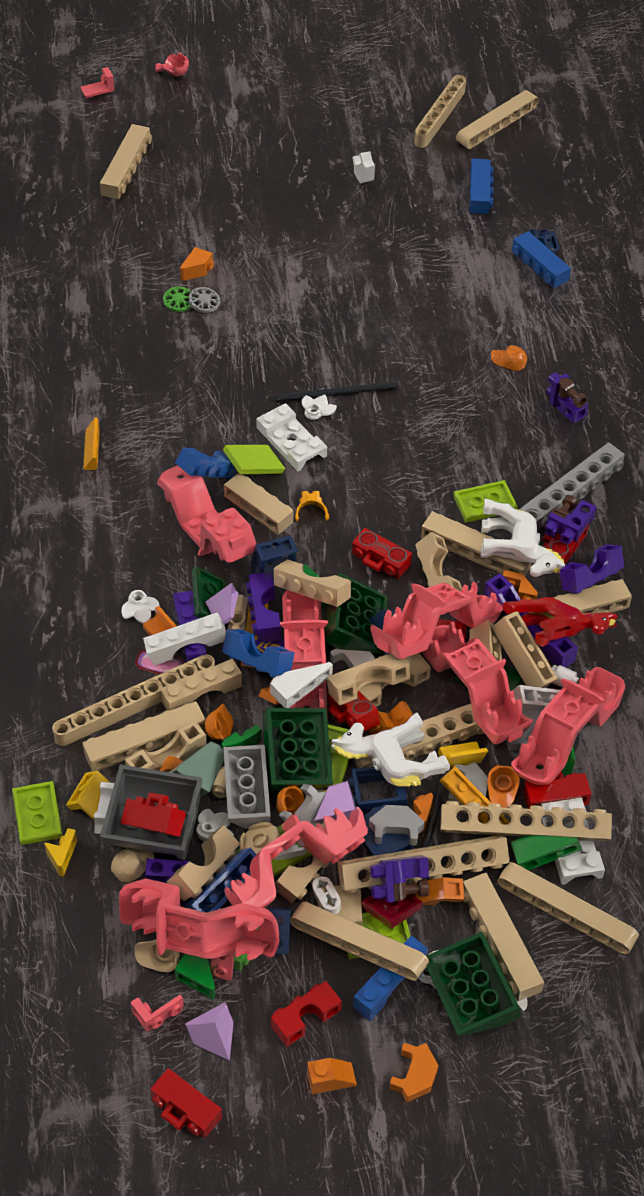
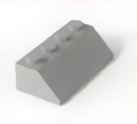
[223,745,270,830]

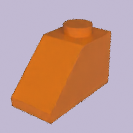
[180,247,214,281]
[307,1058,357,1094]

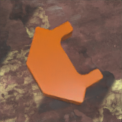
[389,1043,438,1102]

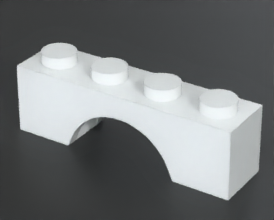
[143,612,226,666]

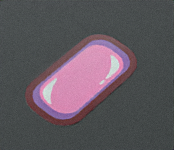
[135,649,185,674]

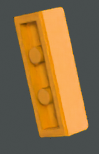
[83,417,100,470]

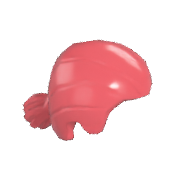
[155,53,189,77]

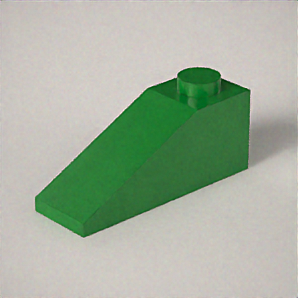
[511,835,583,871]

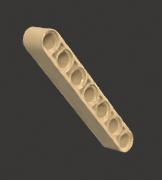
[414,75,466,148]
[456,90,539,149]
[497,862,639,954]
[290,902,429,981]

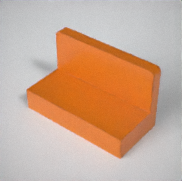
[143,606,177,636]

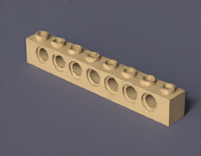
[352,704,484,768]
[440,801,612,842]
[337,835,510,893]

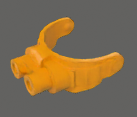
[295,491,329,522]

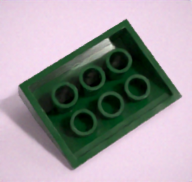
[324,573,388,654]
[262,708,333,794]
[426,931,521,1037]

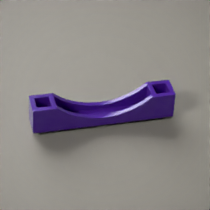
[484,573,578,668]

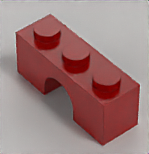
[271,981,342,1047]

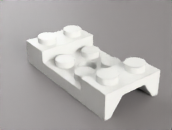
[257,403,327,471]
[541,797,605,885]

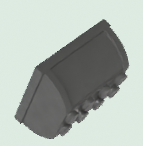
[100,765,203,860]

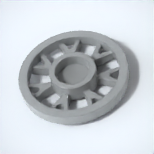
[189,287,220,313]

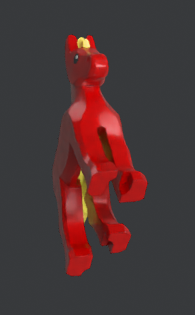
[502,597,618,647]

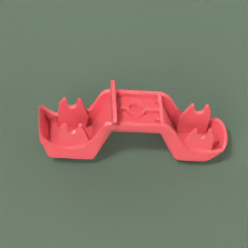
[157,466,256,562]
[370,582,503,659]
[280,590,328,720]
[422,621,533,745]
[511,667,625,785]
[224,806,368,908]
[119,878,279,960]

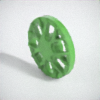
[163,286,195,312]

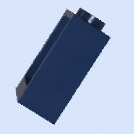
[251,535,298,578]
[348,767,407,814]

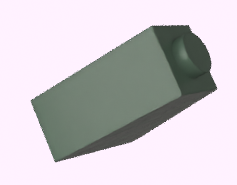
[169,742,224,797]

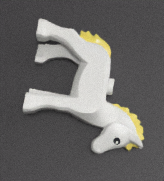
[481,499,565,577]
[331,712,450,787]

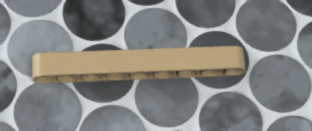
[52,655,215,746]

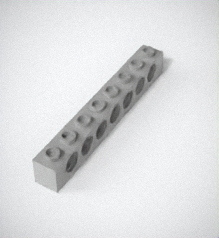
[519,442,625,531]

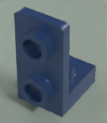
[529,229,560,253]
[268,907,291,954]

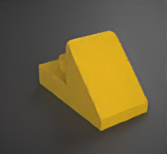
[45,828,77,877]

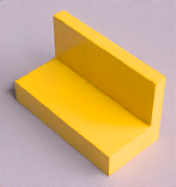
[438,741,488,768]
[66,771,111,819]

